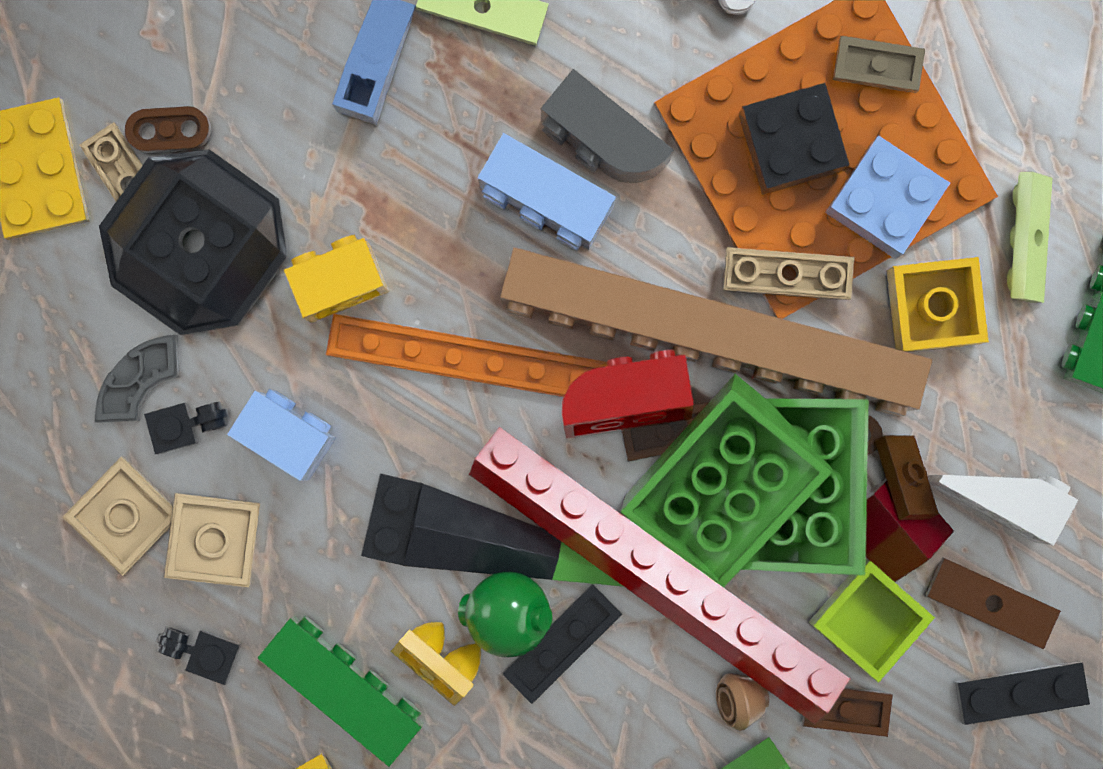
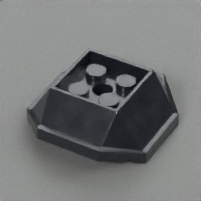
[99,149,288,335]

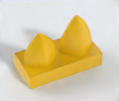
[391,622,481,706]

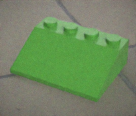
[621,374,833,588]
[741,398,869,575]

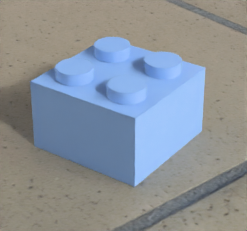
[825,135,950,259]
[227,389,336,481]

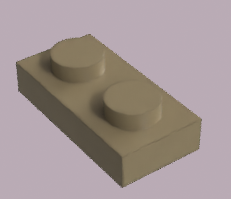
[833,36,925,93]

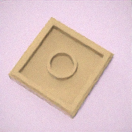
[62,456,173,576]
[164,493,260,587]

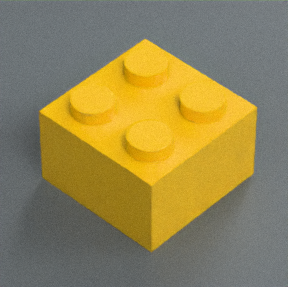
[284,235,389,323]
[886,257,989,352]

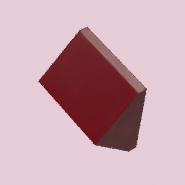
[865,478,954,582]

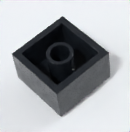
[739,83,850,195]

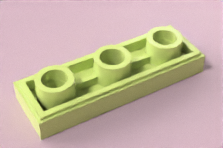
[416,0,549,46]
[1007,172,1053,303]

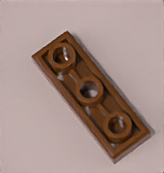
[925,558,1061,650]

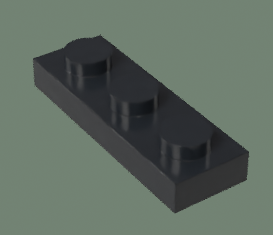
[502,584,623,704]
[955,661,1090,725]

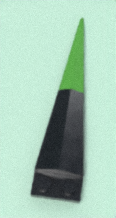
[361,473,624,587]

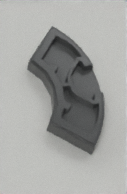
[95,334,179,423]

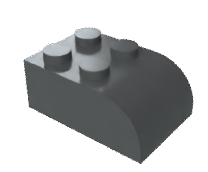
[541,69,674,183]

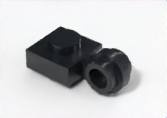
[144,402,229,455]
[156,627,242,685]

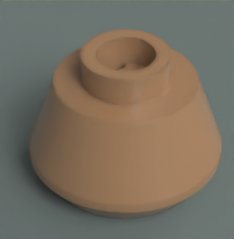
[716,673,770,731]

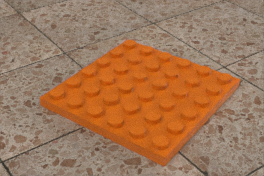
[653,0,998,319]

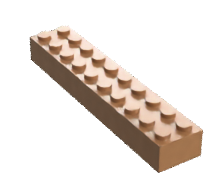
[500,247,933,417]

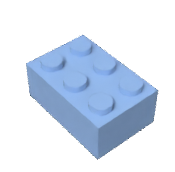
[478,133,616,251]

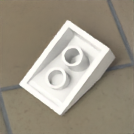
[928,475,1078,546]

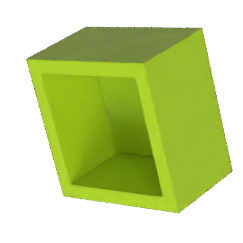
[808,559,935,683]

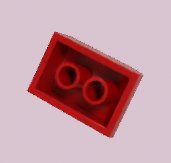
[562,350,694,439]

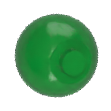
[458,572,553,658]

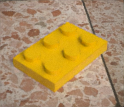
[0,97,89,240]

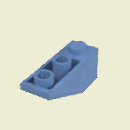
[332,0,416,125]

